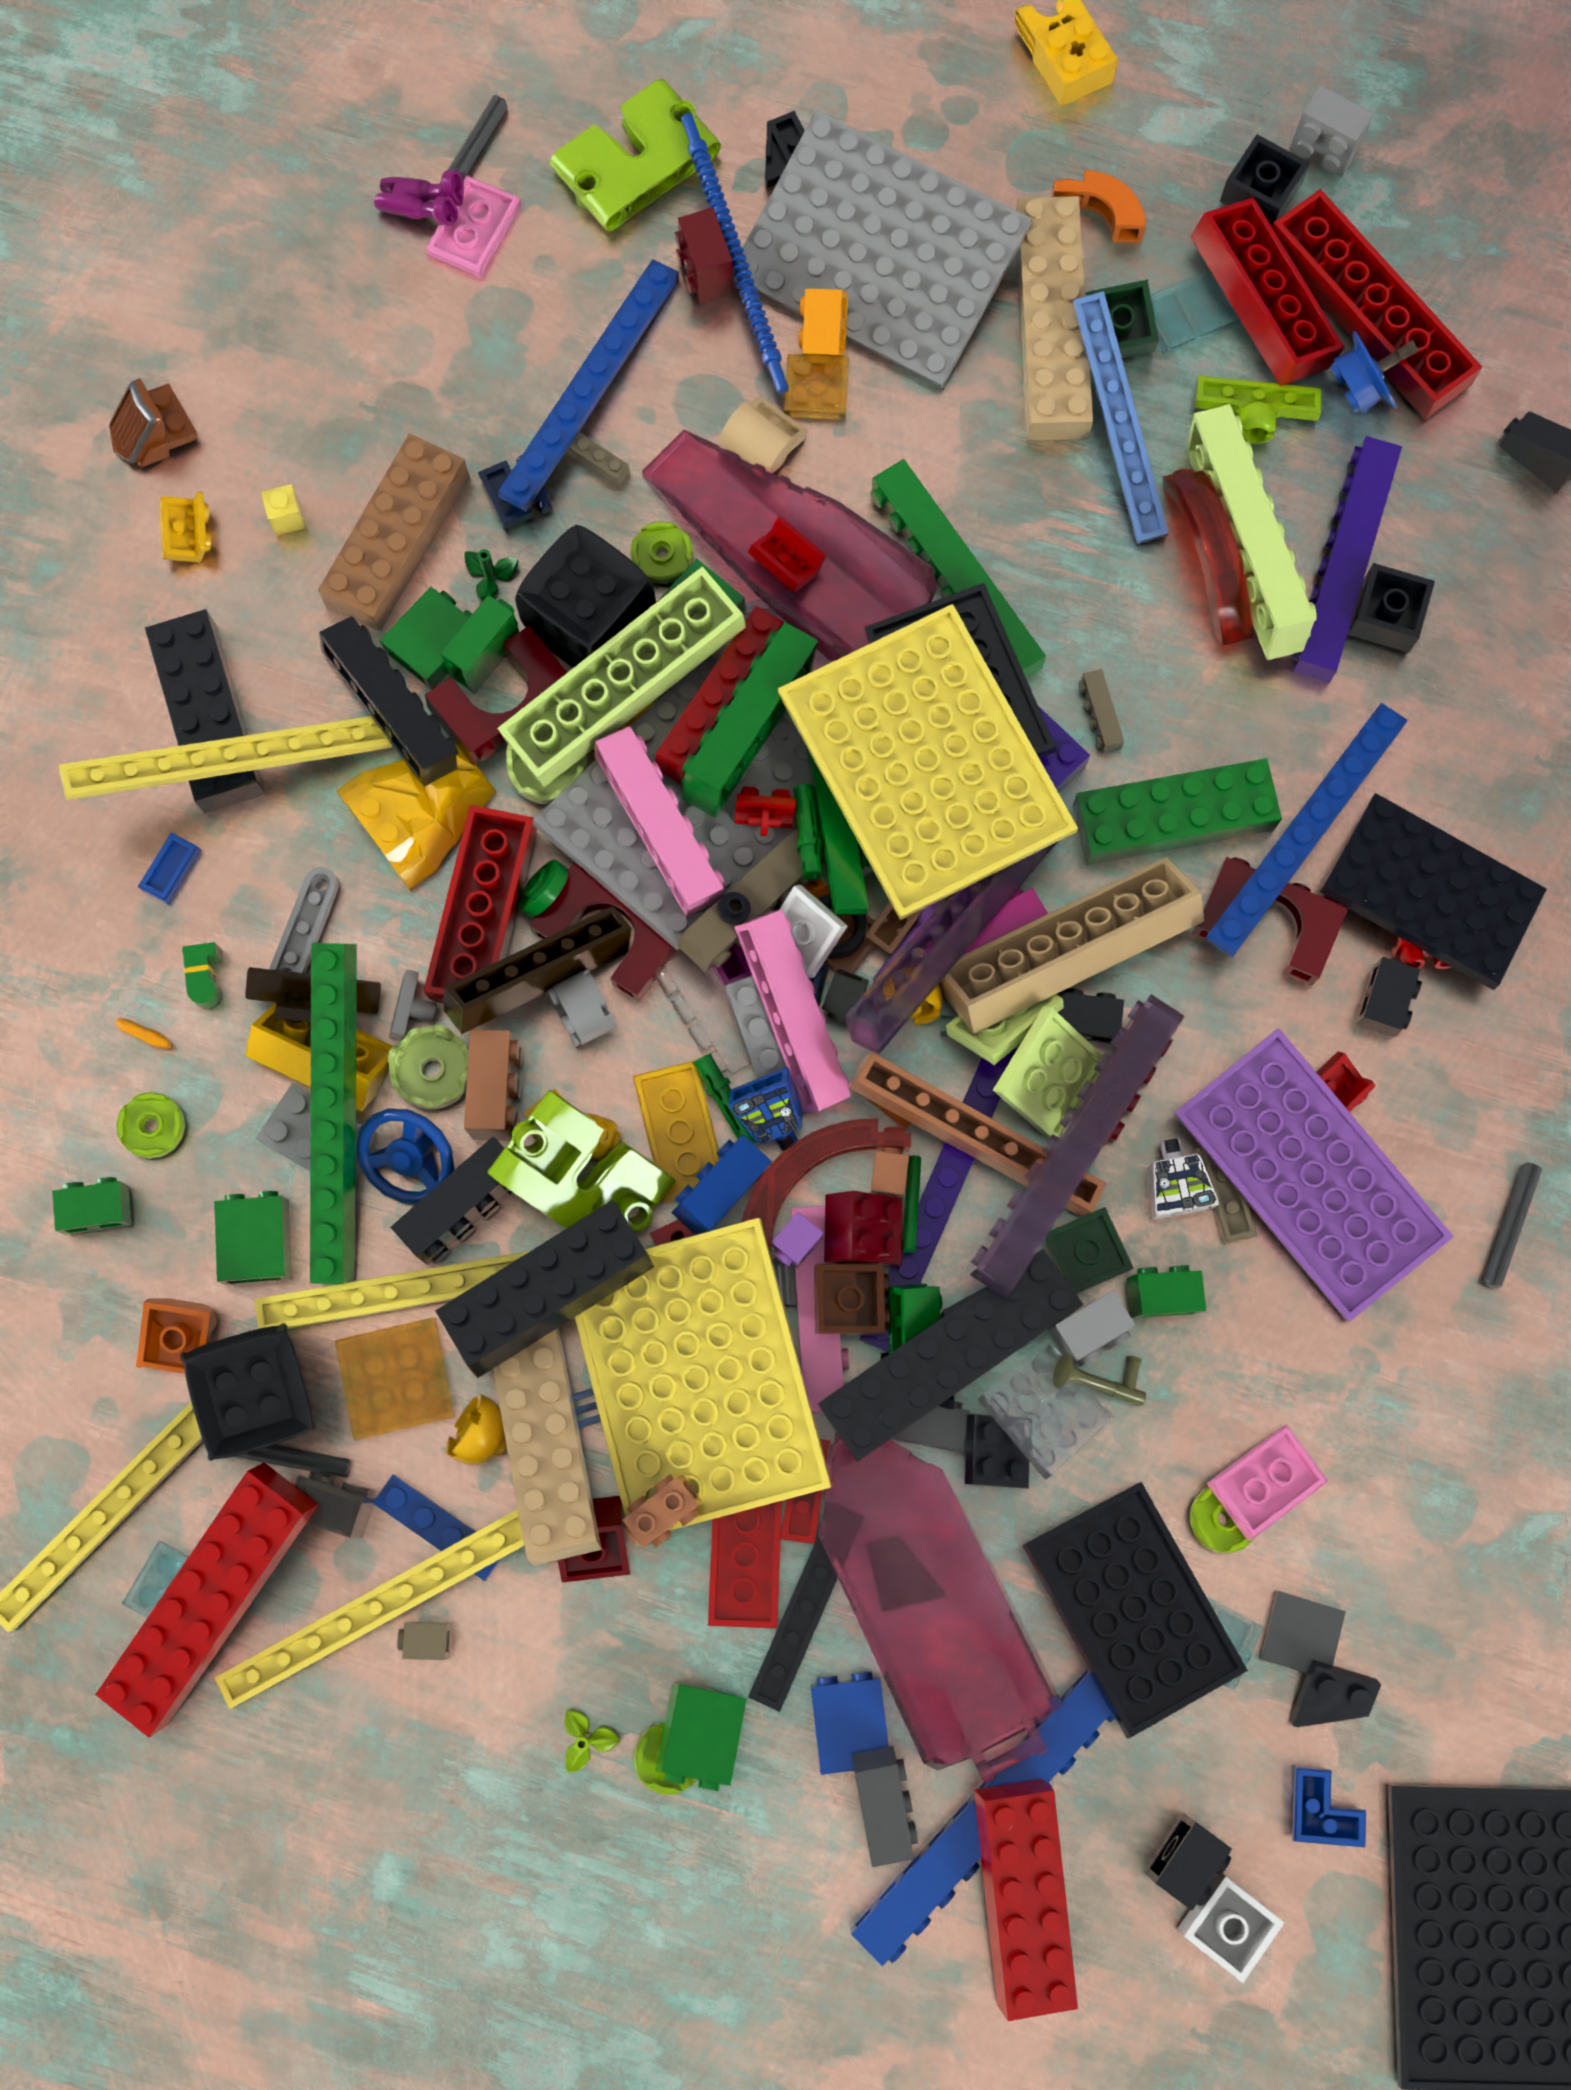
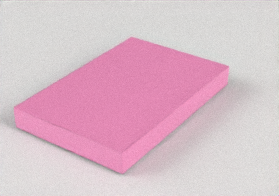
[425,175,521,278]
[1207,1424,1328,1541]

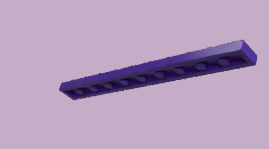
[859,1048,1017,1353]

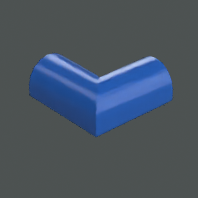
[1292,1766,1366,1848]

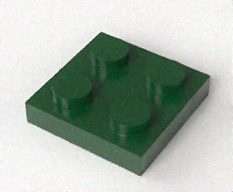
[1043,1207,1134,1294]

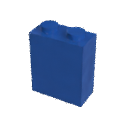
[810,1671,889,1775]

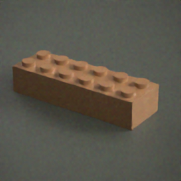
[318,433,469,632]

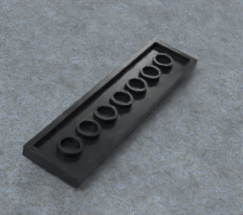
[818,1249,1083,1462]

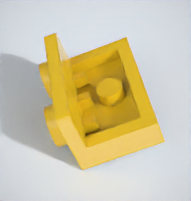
[159,492,211,563]

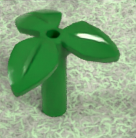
[464,549,518,600]

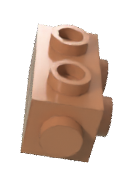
[622,1474,704,1548]

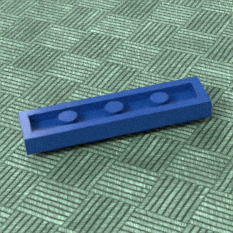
[373,1474,502,1581]

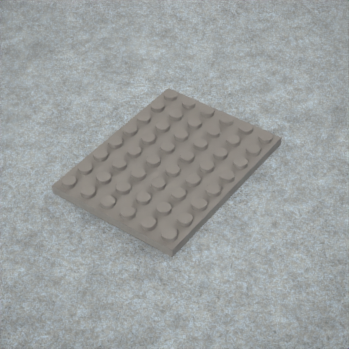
[733,109,1032,388]
[533,656,817,951]

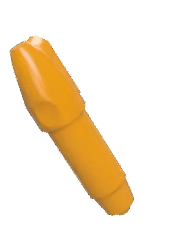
[115,1018,172,1049]

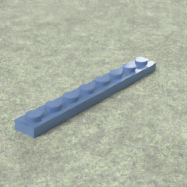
[1073,291,1169,544]

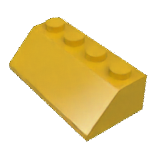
[245,1002,393,1111]

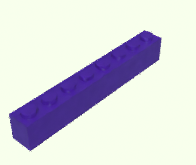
[1291,436,1402,683]

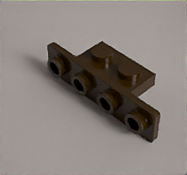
[245,967,381,1023]

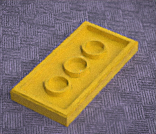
[632,1060,720,1204]

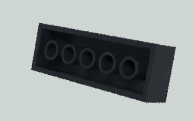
[145,609,266,813]
[435,1200,654,1378]

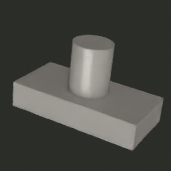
[389,969,437,1040]

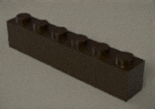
[444,906,632,1034]

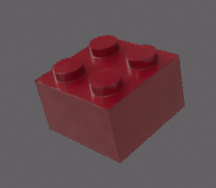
[674,207,734,304]
[824,1191,903,1267]

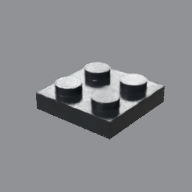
[965,1414,1031,1488]

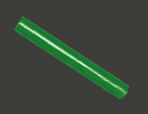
[902,1155,921,1253]

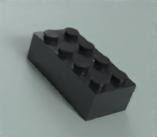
[390,1136,515,1265]

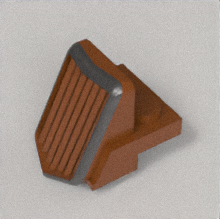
[109,378,197,468]

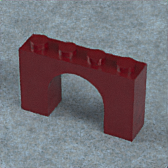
[425,625,567,765]
[1192,857,1348,986]
[529,862,676,1003]

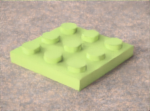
[993,1006,1107,1143]

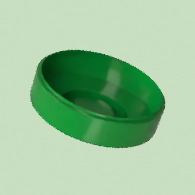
[517,859,568,917]

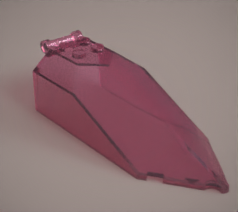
[818,1432,1063,1784]

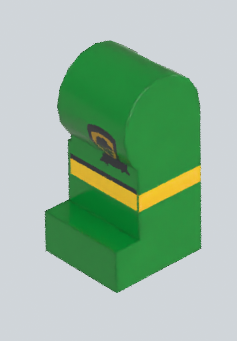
[182,942,223,1009]

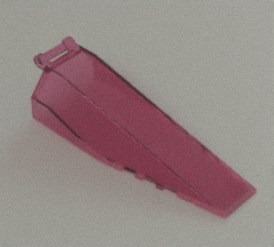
[642,430,937,662]

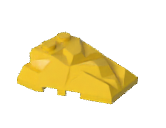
[336,745,496,891]

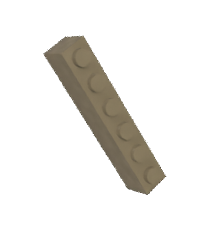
[677,813,826,973]

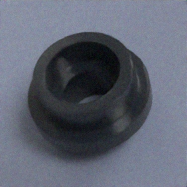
[717,892,751,925]

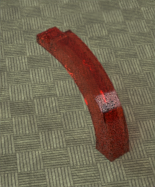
[1163,469,1253,646]
[741,1119,911,1251]

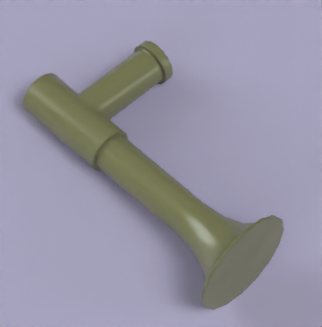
[1053,1354,1146,1406]

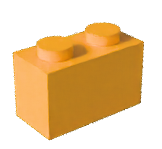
[798,289,849,357]

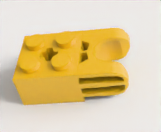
[1015,0,1118,107]

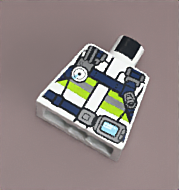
[1149,1138,1219,1220]

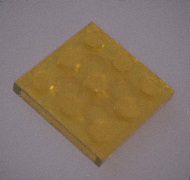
[334,1317,456,1441]

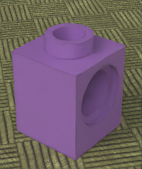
[771,1211,824,1268]

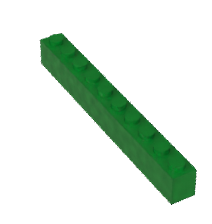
[310,943,357,1284]

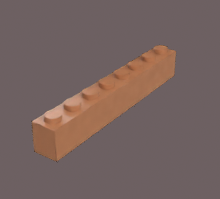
[848,1052,1107,1217]

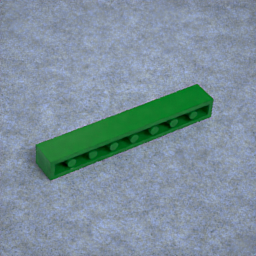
[870,459,1046,678]

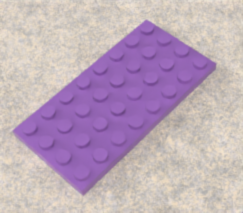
[1174,1028,1454,1322]

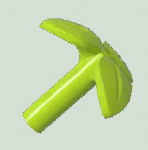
[564,1709,620,1773]

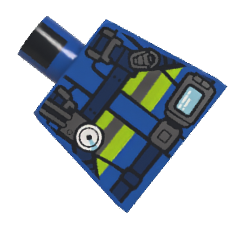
[728,1067,803,1151]

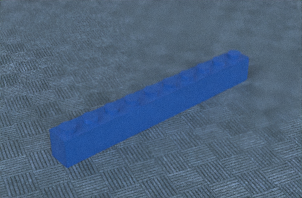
[850,1668,1115,1966]

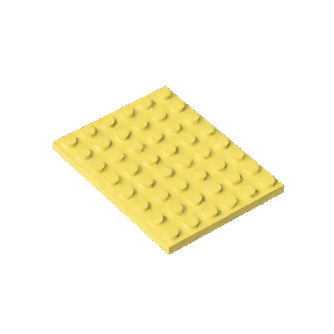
[778,604,1078,920]
[575,1218,832,1531]

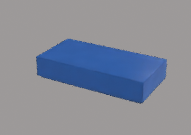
[138,832,201,904]

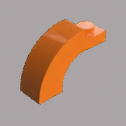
[1051,170,1146,243]

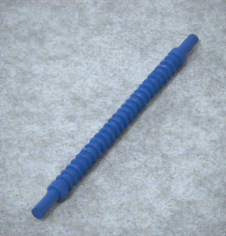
[681,113,789,394]

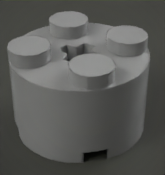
[547,968,617,1047]

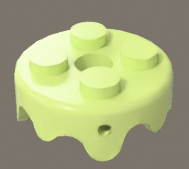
[506,744,588,804]
[388,1024,469,1110]

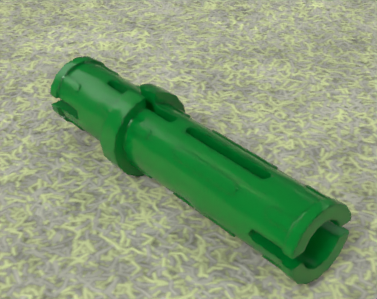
[793,783,823,880]
[693,1053,756,1143]

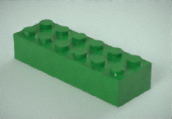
[680,622,818,818]
[1073,758,1282,865]

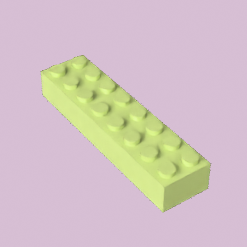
[1186,404,1317,660]
[497,566,746,787]

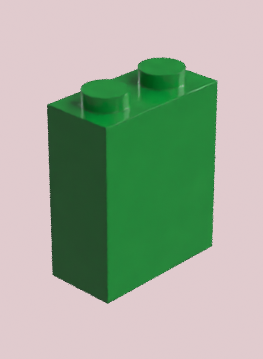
[380,586,472,690]
[440,595,519,695]
[214,1191,292,1285]
[655,1684,747,1791]

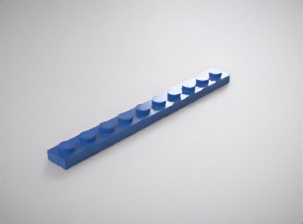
[498,259,679,512]
[1205,702,1408,958]

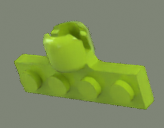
[1194,375,1322,445]

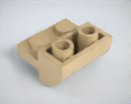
[718,395,808,479]

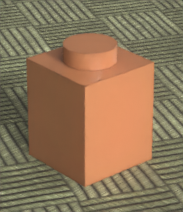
[870,1147,909,1198]

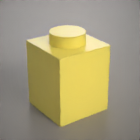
[261,484,306,536]

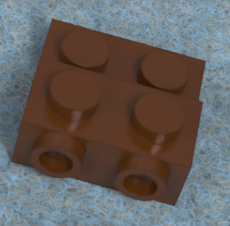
[814,1264,890,1336]

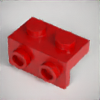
[748,517,826,593]
[1316,1051,1376,1112]

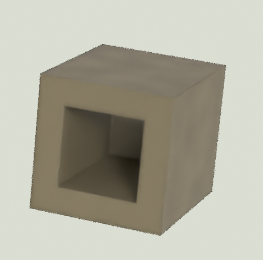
[397,1621,451,1660]

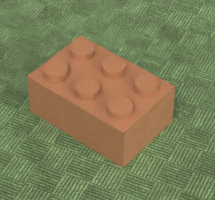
[464,1029,523,1141]

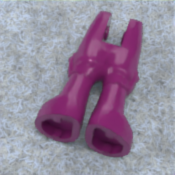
[374,169,464,226]

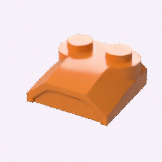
[136,1298,217,1374]

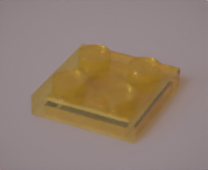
[784,354,849,419]

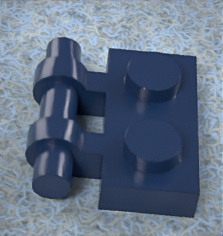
[478,455,553,530]

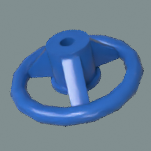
[356,1108,455,1204]

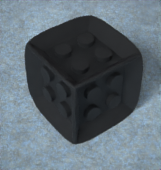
[515,525,656,668]
[180,1323,315,1461]

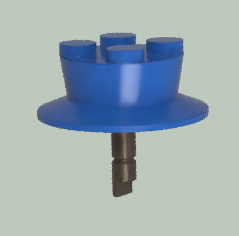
[1330,331,1419,414]

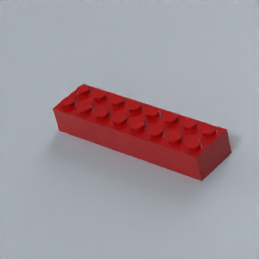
[1272,189,1482,420]
[95,1462,319,1738]

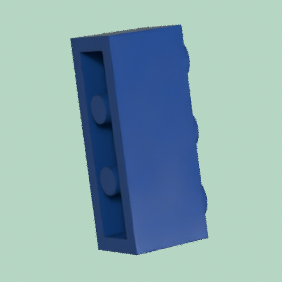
[671,1135,772,1235]

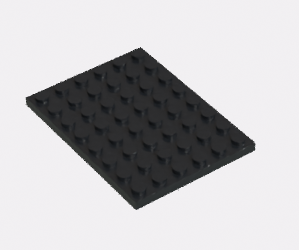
[1388,1784,1571,2090]

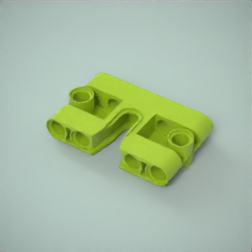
[550,79,722,231]
[487,1089,676,1233]

